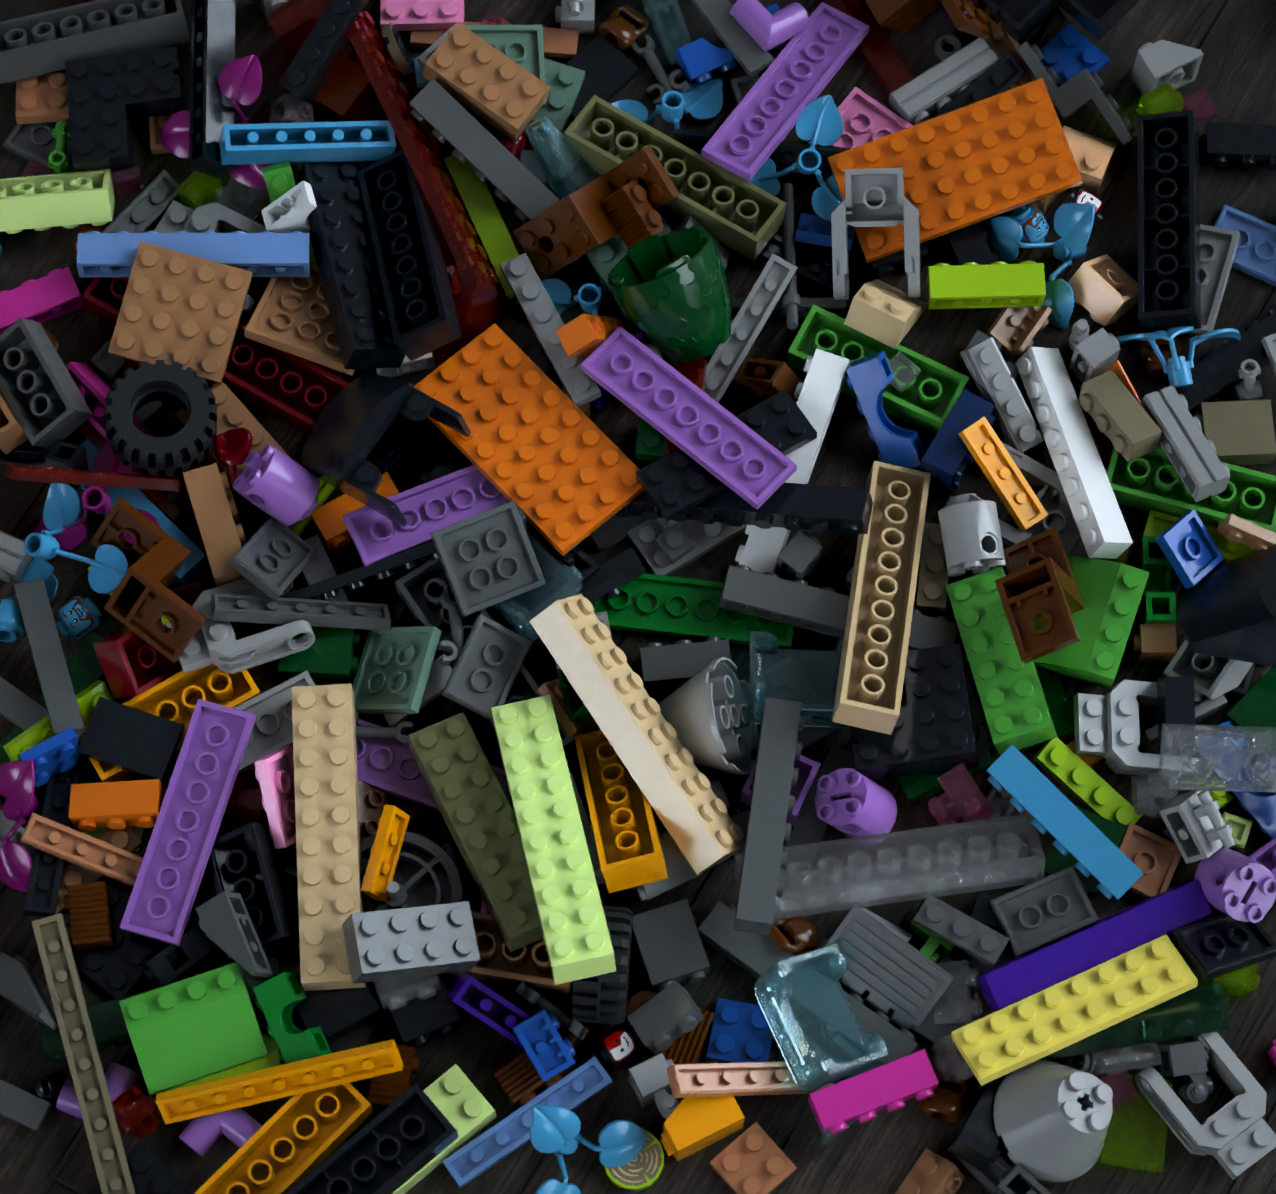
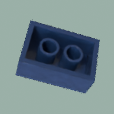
[919,389,996,496]

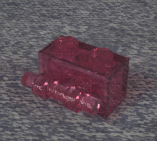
[928,763,996,830]

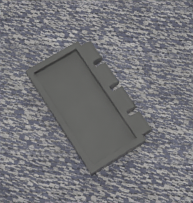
[818,904,955,1030]

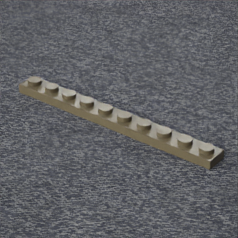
[31,913,136,1194]

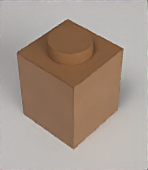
[1132,624,1177,661]

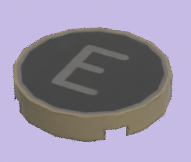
[381,23,415,78]

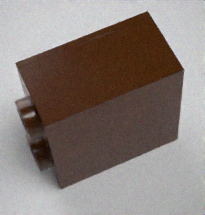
[299,51,377,122]

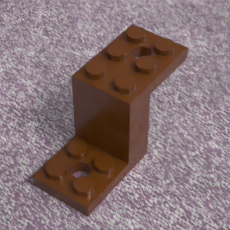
[865,0,991,38]
[512,145,680,281]
[90,497,207,663]
[995,527,1085,664]

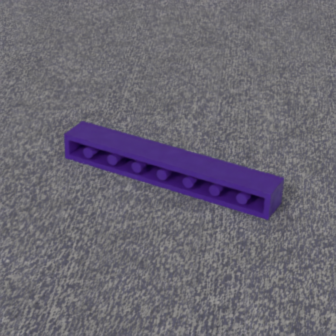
[976,879,1212,1010]

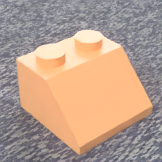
[1062,125,1117,194]
[1068,254,1138,326]

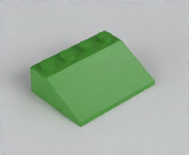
[1033,554,1150,690]
[119,962,269,1096]

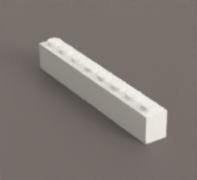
[1016,347,1133,559]
[735,348,850,574]

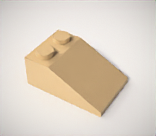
[844,279,928,349]

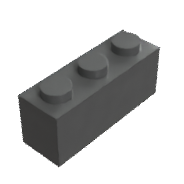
[640,637,731,690]

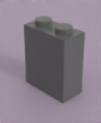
[632,899,710,992]

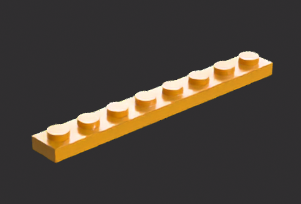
[155,1039,403,1124]

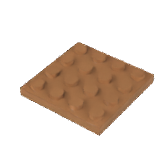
[108,241,253,384]
[244,262,356,376]

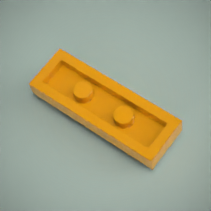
[360,805,410,902]

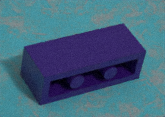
[446,971,531,1048]

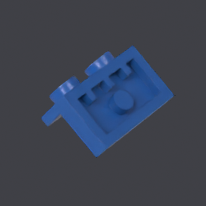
[795,213,855,251]
[512,1009,576,1082]

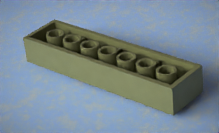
[562,95,787,261]
[408,712,544,952]

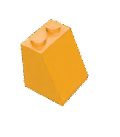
[661,1096,745,1162]

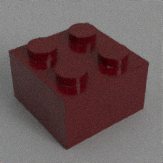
[93,626,178,699]

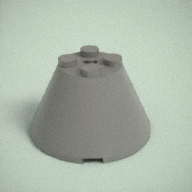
[659,657,759,776]
[993,1060,1113,1183]

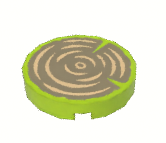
[604,1131,664,1191]

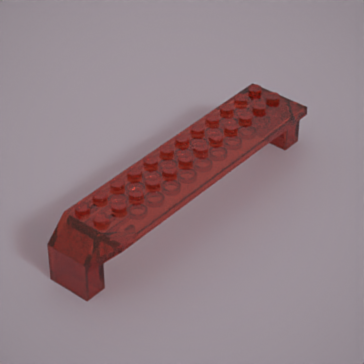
[267,0,511,358]

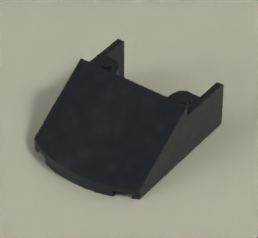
[301,373,472,527]
[1176,546,1276,667]

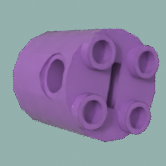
[232,444,320,526]
[815,768,897,844]
[1195,848,1276,923]

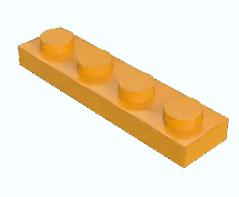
[958,416,1049,532]

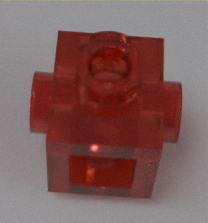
[112,1084,164,1140]

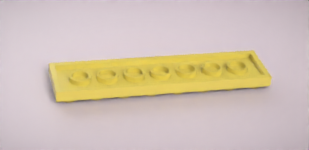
[951,934,1198,1086]

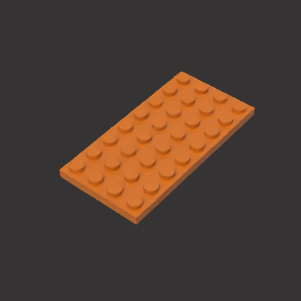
[827,78,1083,263]
[413,323,644,556]

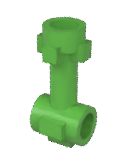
[47,121,71,174]

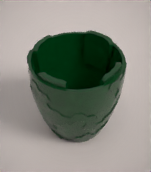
[608,224,732,362]

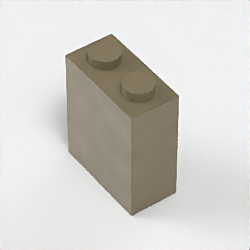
[1193,399,1276,465]

